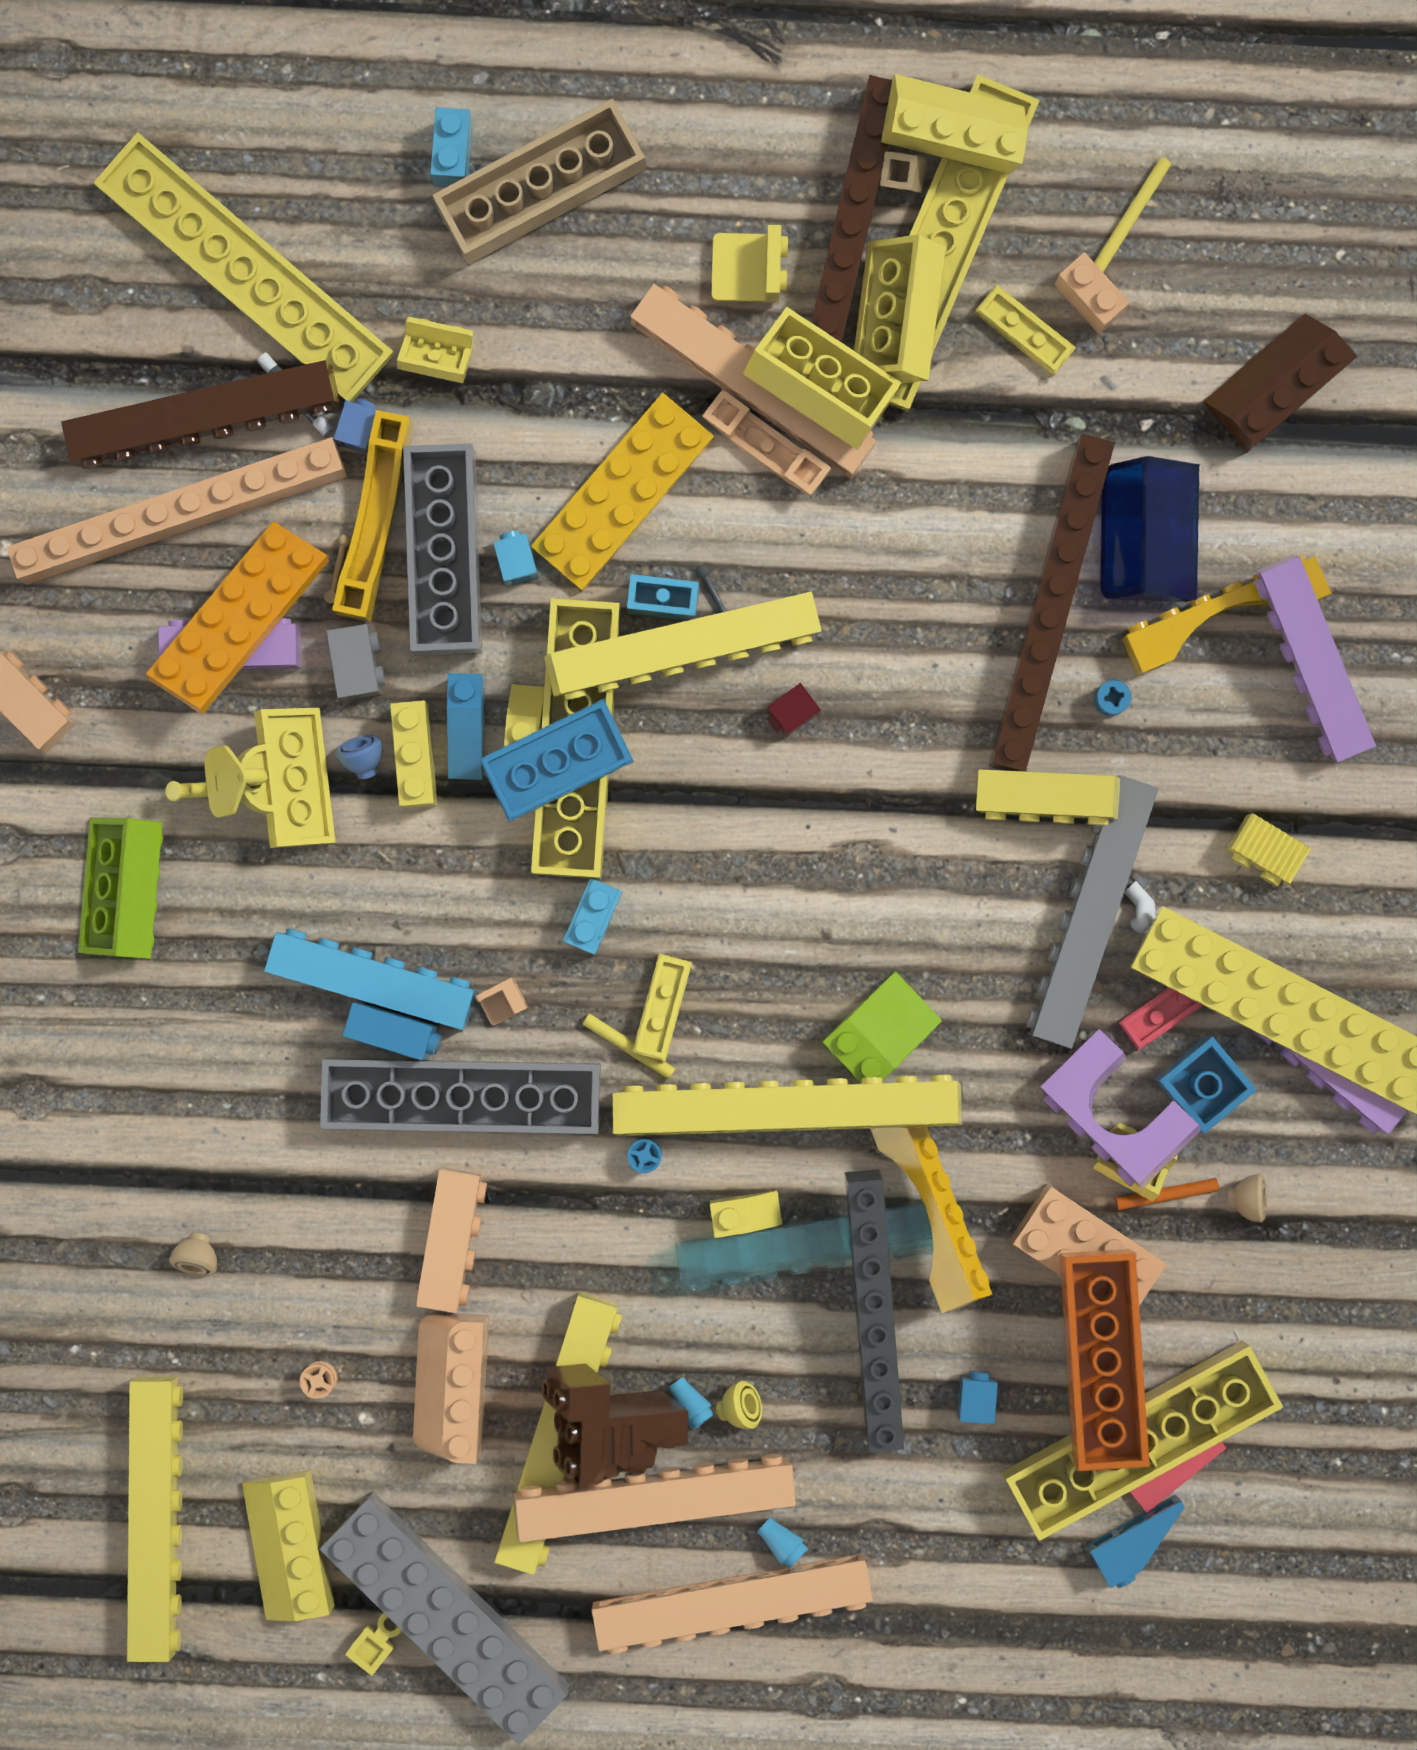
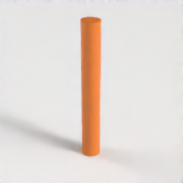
[1115,1178,1219,1210]

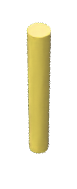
[582,1013,676,1080]

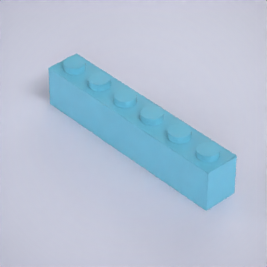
[264,928,477,1030]

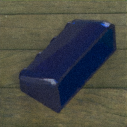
[1100,456,1200,602]

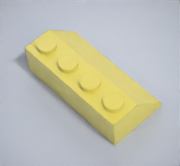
[881,74,1029,174]
[854,234,946,383]
[242,1469,335,1622]

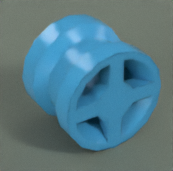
[1094,680,1131,716]
[627,1137,662,1173]

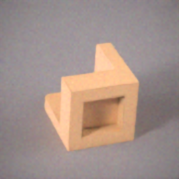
[475,978,529,1026]

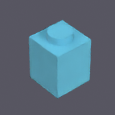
[493,531,539,586]

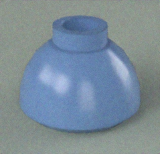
[335,735,382,779]

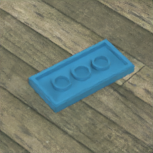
[479,699,634,822]

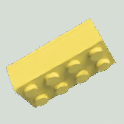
[743,307,902,450]

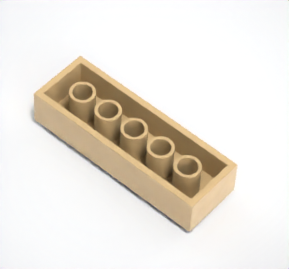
[432,98,646,265]

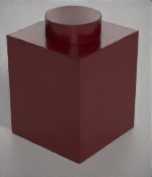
[766,682,821,737]

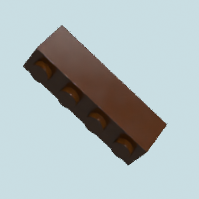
[1203,314,1357,453]

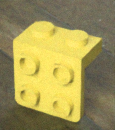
[711,225,788,303]

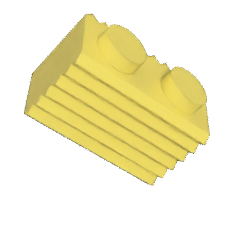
[1226,813,1311,887]

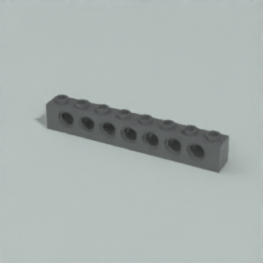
[844,1169,904,1453]

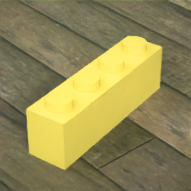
[976,770,1120,826]

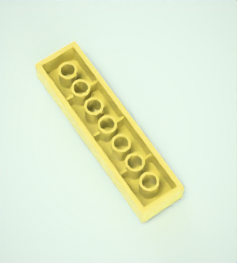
[531,598,621,879]
[1001,1341,1284,1541]

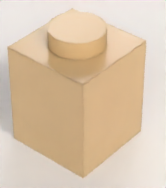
[880,151,927,193]

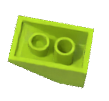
[821,971,942,1083]

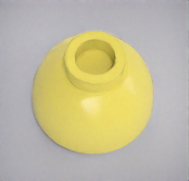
[716,1380,762,1429]

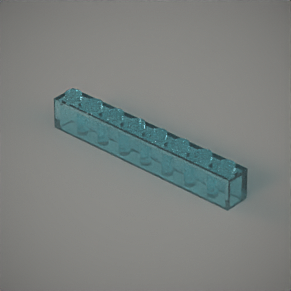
[675,1202,933,1291]

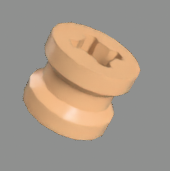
[300,1361,338,1399]

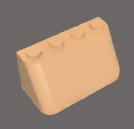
[413,1312,489,1464]

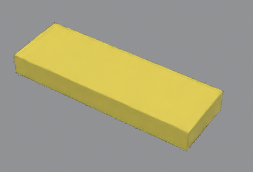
[975,285,1076,376]
[632,953,692,1062]

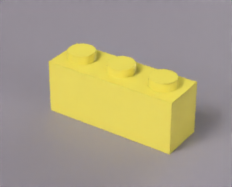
[390,700,438,809]

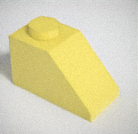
[504,684,544,747]
[710,1190,782,1238]

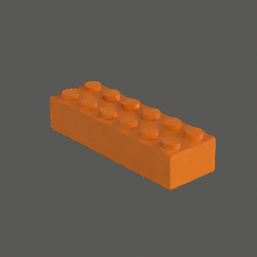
[1059,1249,1150,1471]

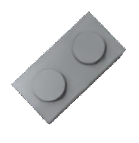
[326,624,386,702]

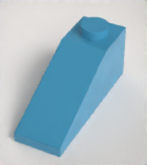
[447,673,486,780]
[1086,1495,1185,1588]

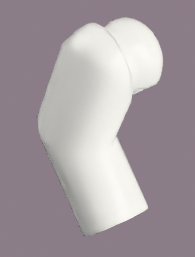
[1124,880,1155,933]

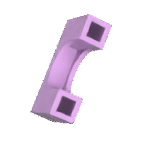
[1041,1029,1201,1189]

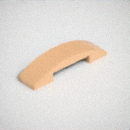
[702,389,831,496]

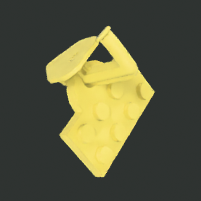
[165,708,336,848]

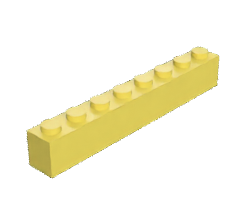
[544,591,822,701]
[495,1292,622,1575]
[127,1377,183,1662]

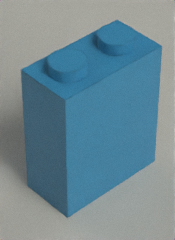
[342,1002,442,1060]

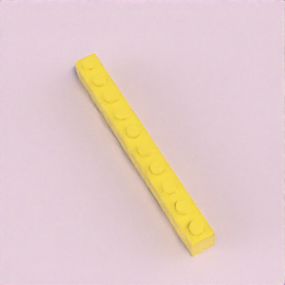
[613,1075,962,1136]

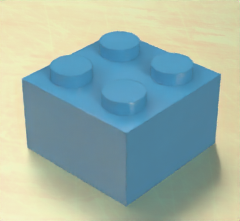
[1153,1036,1257,1134]

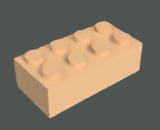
[1009,1184,1167,1306]

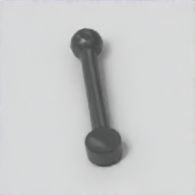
[696,565,727,613]

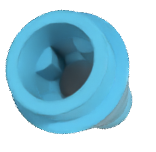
[667,1377,715,1431]
[757,1517,808,1569]

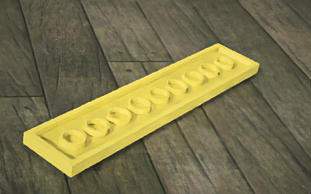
[890,74,1040,412]
[93,132,394,402]
[1130,906,1417,1115]

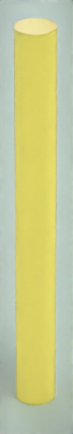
[1094,157,1172,272]

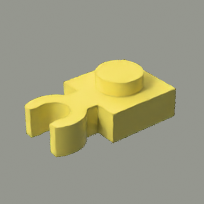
[345,1612,402,1676]

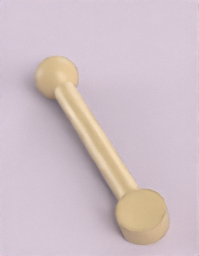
[324,534,351,604]

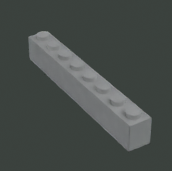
[1026,775,1159,1049]

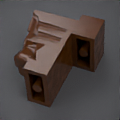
[542,1364,688,1490]

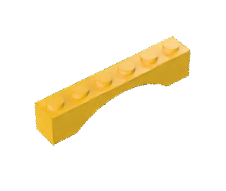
[332,410,414,623]
[1122,555,1332,677]
[870,1127,993,1313]

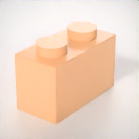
[1054,252,1130,334]

